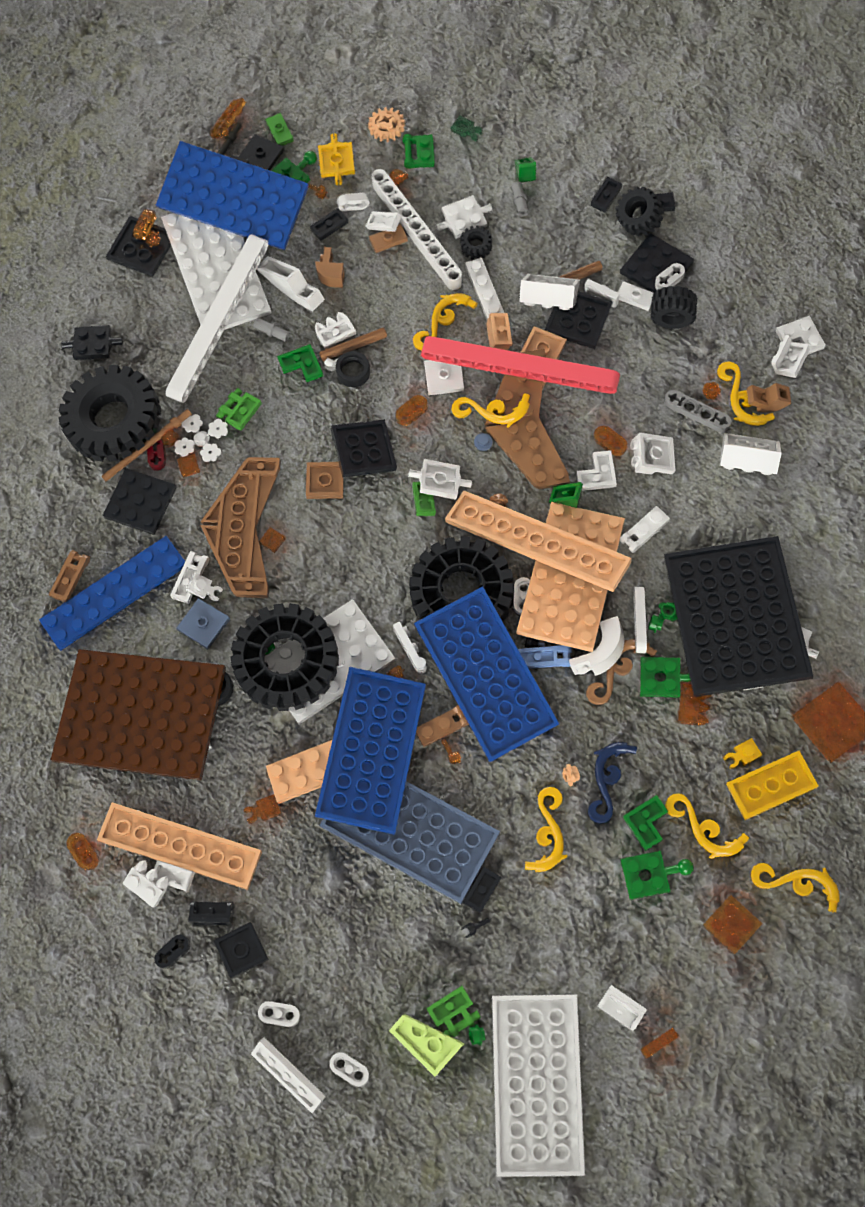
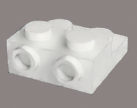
[630,433,676,475]

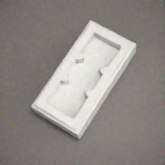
[366,211,402,232]
[584,279,620,308]
[617,281,653,311]
[154,860,195,892]

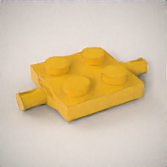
[318,133,355,186]

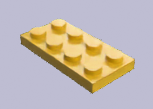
[726,751,818,820]

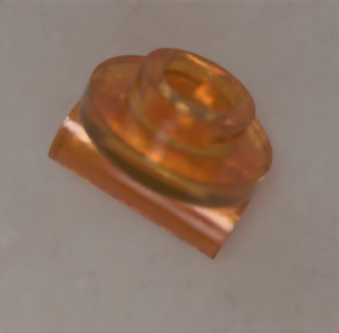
[389,169,408,187]

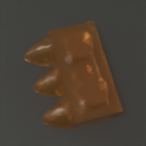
[677,683,711,726]

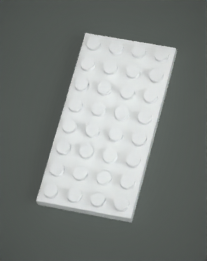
[161,213,272,330]
[492,995,585,1177]

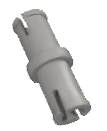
[511,182,529,216]
[253,317,290,342]

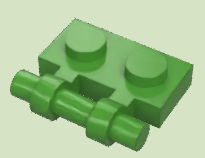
[216,388,262,431]
[426,986,481,1038]

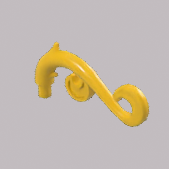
[413,293,478,351]
[717,361,775,426]
[451,393,530,428]
[525,787,567,872]
[665,793,749,859]
[751,863,840,912]

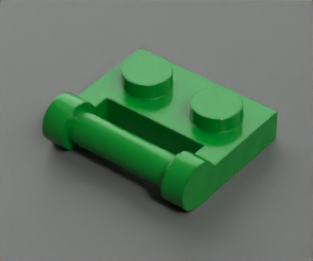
[402,134,435,168]

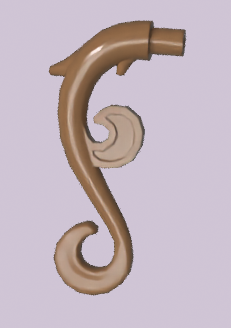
[586,639,657,705]

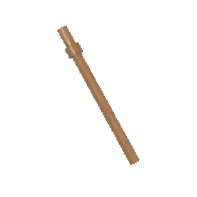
[101,409,192,482]

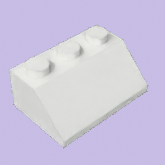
[519,274,580,310]
[720,433,781,475]

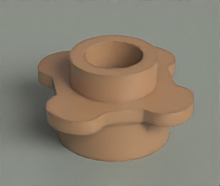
[490,493,508,508]

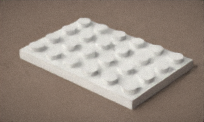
[265,599,396,725]

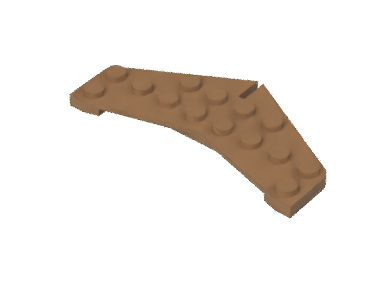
[485,349,570,489]
[200,457,281,598]

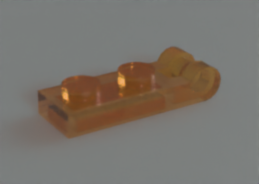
[210,98,246,139]

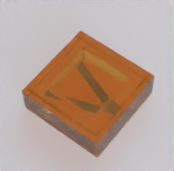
[259,527,286,553]

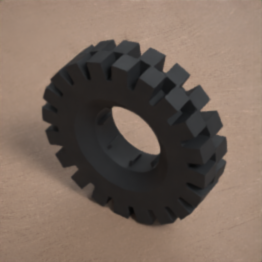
[58,365,161,462]
[409,536,514,622]
[230,603,339,711]

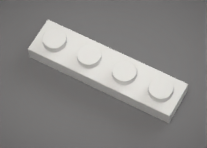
[465,257,504,320]
[251,1037,326,1113]

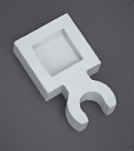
[186,573,223,602]

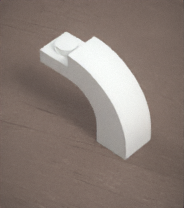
[569,616,625,676]

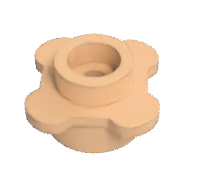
[562,764,580,786]

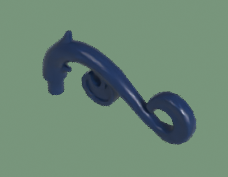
[588,742,637,824]

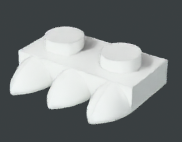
[315,312,356,349]
[122,860,168,908]

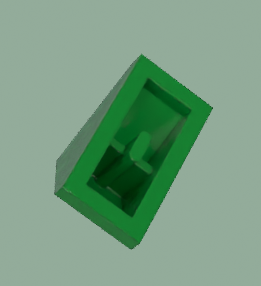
[514,157,536,183]
[549,482,583,508]

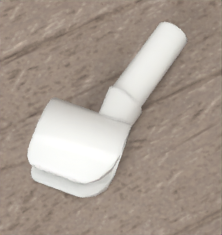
[324,358,338,371]

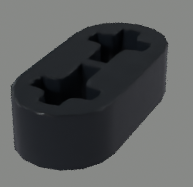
[154,935,191,969]

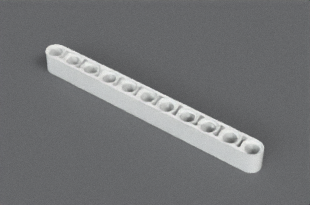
[166,234,268,403]

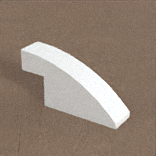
[257,256,325,311]

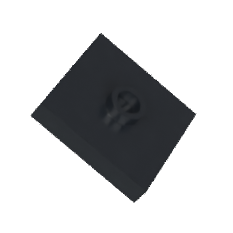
[238,134,284,171]
[214,922,269,979]

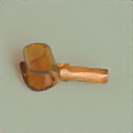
[308,183,327,199]
[441,739,461,764]

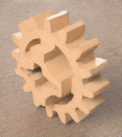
[368,107,405,142]

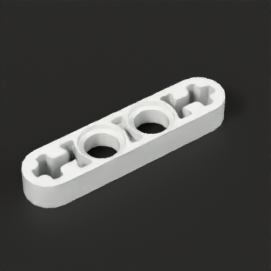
[633,587,647,653]

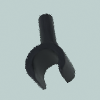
[461,917,490,938]

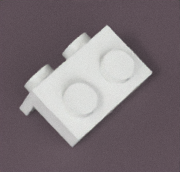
[772,335,810,378]

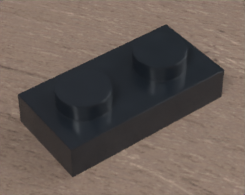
[590,177,623,213]
[310,208,348,241]
[463,867,502,914]

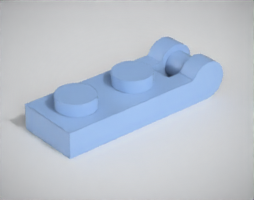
[518,645,572,669]

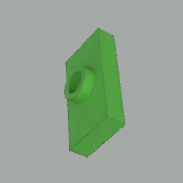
[265,113,294,146]
[412,482,436,516]

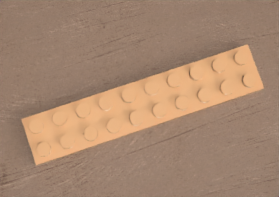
[445,491,631,592]

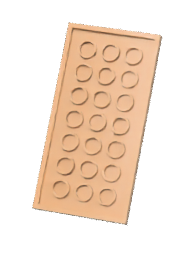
[516,502,625,652]

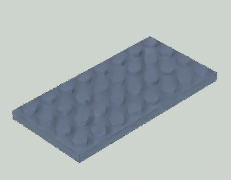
[319,781,500,904]

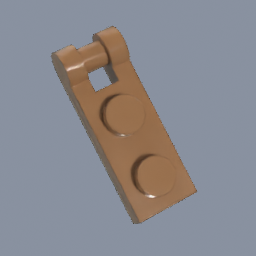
[49,550,90,602]
[416,705,469,748]

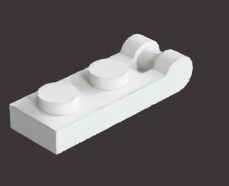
[620,506,670,553]
[170,551,209,604]
[393,621,427,674]

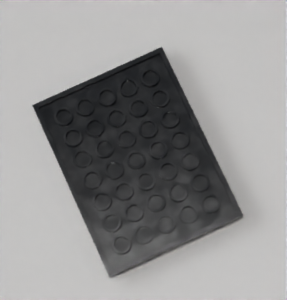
[664,536,813,697]

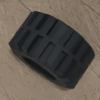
[615,187,664,237]
[651,286,697,329]

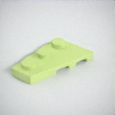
[389,1014,464,1076]

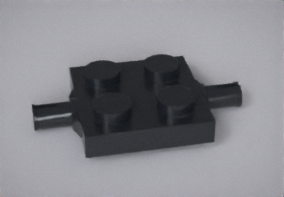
[61,325,123,361]

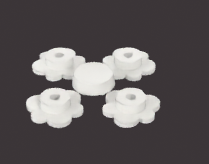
[175,414,228,462]

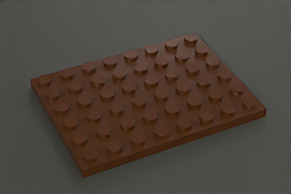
[50,649,226,780]

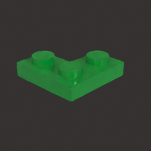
[277,344,324,382]
[623,795,668,852]

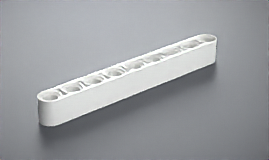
[372,169,462,290]

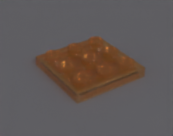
[792,681,865,764]

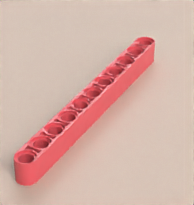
[421,336,620,394]

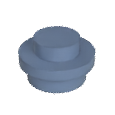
[474,433,492,451]

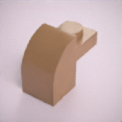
[315,247,345,288]
[747,383,791,413]

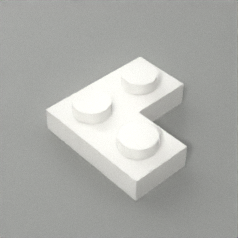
[776,316,825,354]
[577,450,617,491]

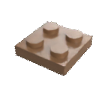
[306,462,344,499]

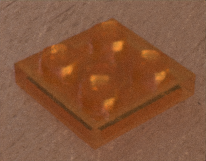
[702,895,763,955]

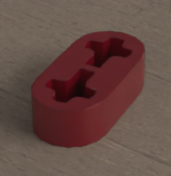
[147,439,166,471]

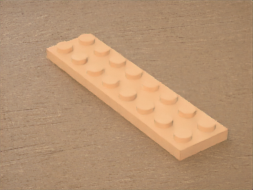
[97,802,262,890]

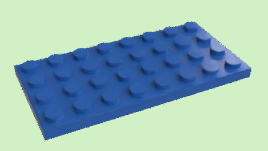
[156,141,309,251]
[414,587,559,762]
[315,667,426,834]

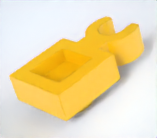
[723,738,762,769]

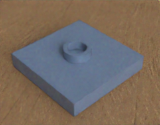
[176,598,230,649]

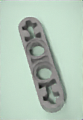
[664,390,731,433]

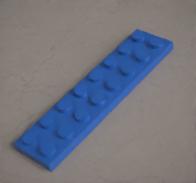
[39,536,185,651]

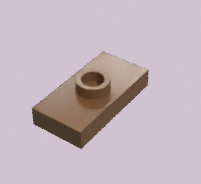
[369,225,408,253]

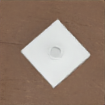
[424,360,464,395]

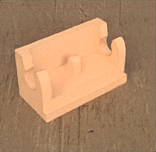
[486,313,512,350]

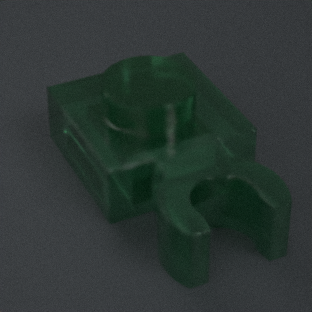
[451,115,483,141]

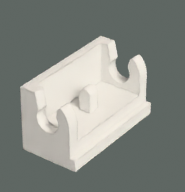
[597,985,647,1031]

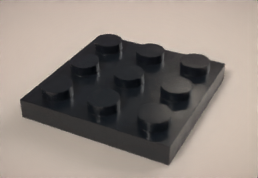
[106,216,171,277]
[620,233,694,293]
[544,291,613,349]
[331,419,397,478]
[103,468,177,535]

